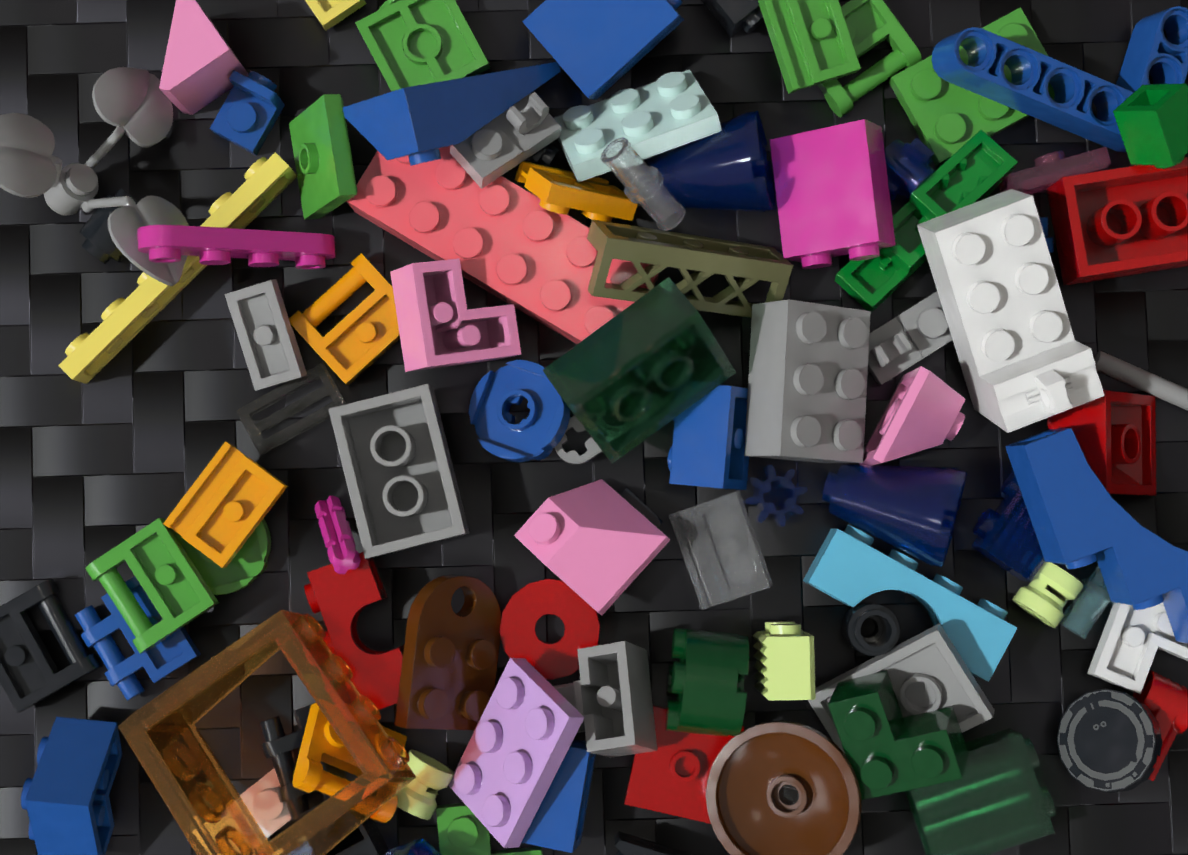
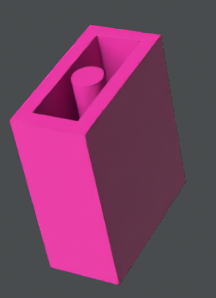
[770,119,896,269]

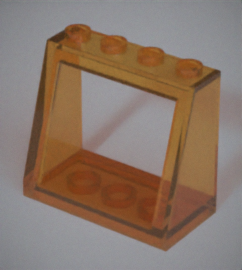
[118,610,416,855]

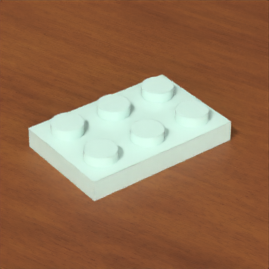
[554,69,722,183]

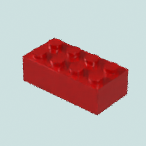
[1047,157,1188,286]

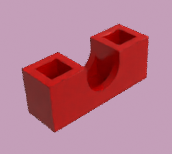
[304,552,404,717]

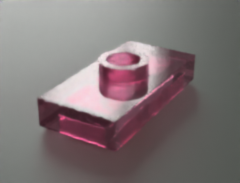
[999,147,1111,195]

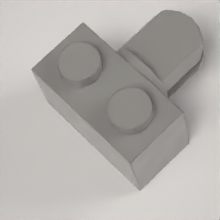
[553,641,657,758]

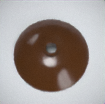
[706,721,861,855]

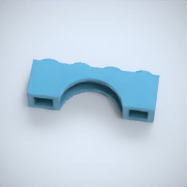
[803,525,1017,682]

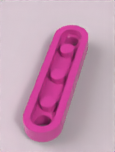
[137,225,335,269]

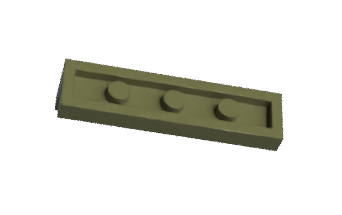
[587,220,794,318]

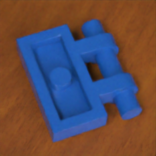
[74,576,201,701]

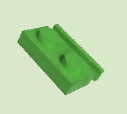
[758,0,861,94]

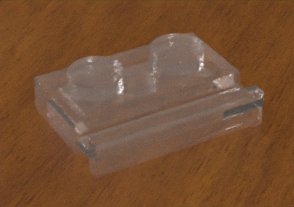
[668,490,773,610]

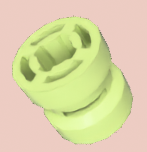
[1012,558,1084,629]
[395,750,454,820]

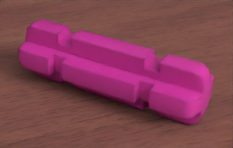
[314,495,361,574]

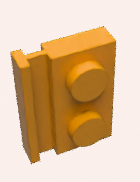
[515,161,639,222]
[163,441,288,568]

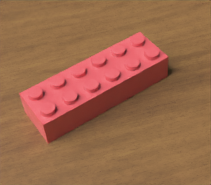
[347,146,659,363]

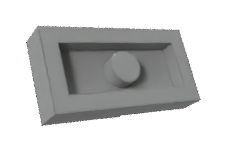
[450,92,562,189]
[224,279,307,391]
[868,291,952,386]

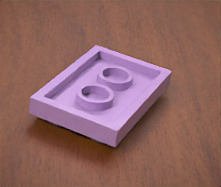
[448,658,585,848]

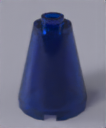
[635,111,775,212]
[822,464,967,567]

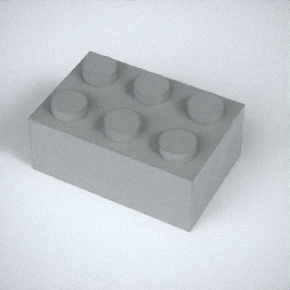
[744,299,871,463]
[328,384,470,559]

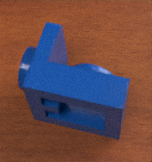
[210,70,285,156]

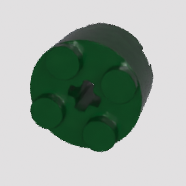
[665,628,749,737]

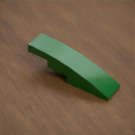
[835,130,1018,313]

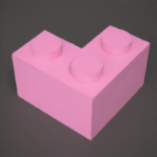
[390,258,521,372]

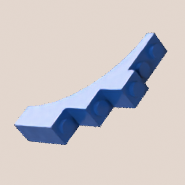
[1005,428,1188,644]

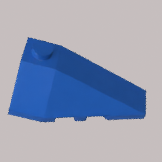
[342,62,561,166]

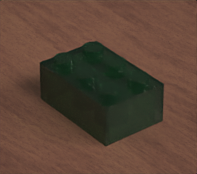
[543,277,736,464]

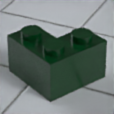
[828,670,969,800]

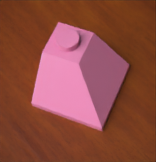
[859,366,966,467]
[514,479,670,616]

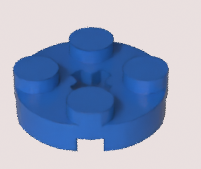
[469,360,571,462]

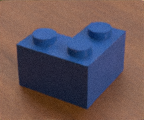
[21,717,123,855]

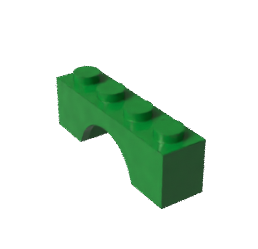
[1113,84,1188,169]

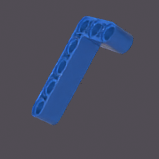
[931,6,1188,153]

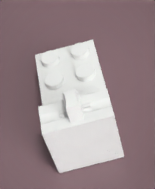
[917,189,1105,433]

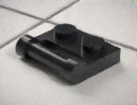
[0,579,102,713]

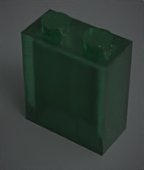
[904,728,1056,855]

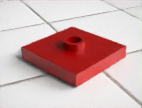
[624,705,745,824]

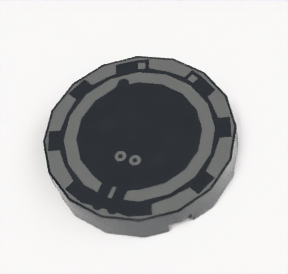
[1057,689,1163,793]

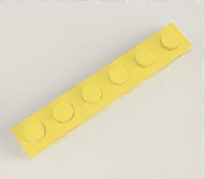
[58,152,297,384]

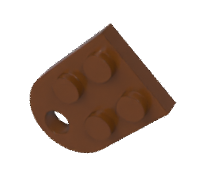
[395,574,501,730]

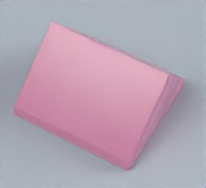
[159,0,249,115]

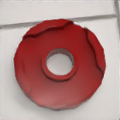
[500,578,600,680]

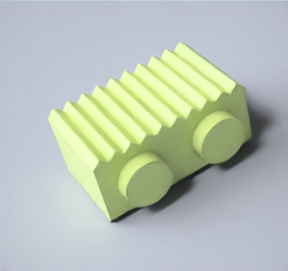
[753,621,816,701]

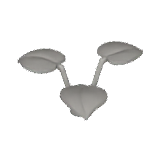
[0,67,189,286]

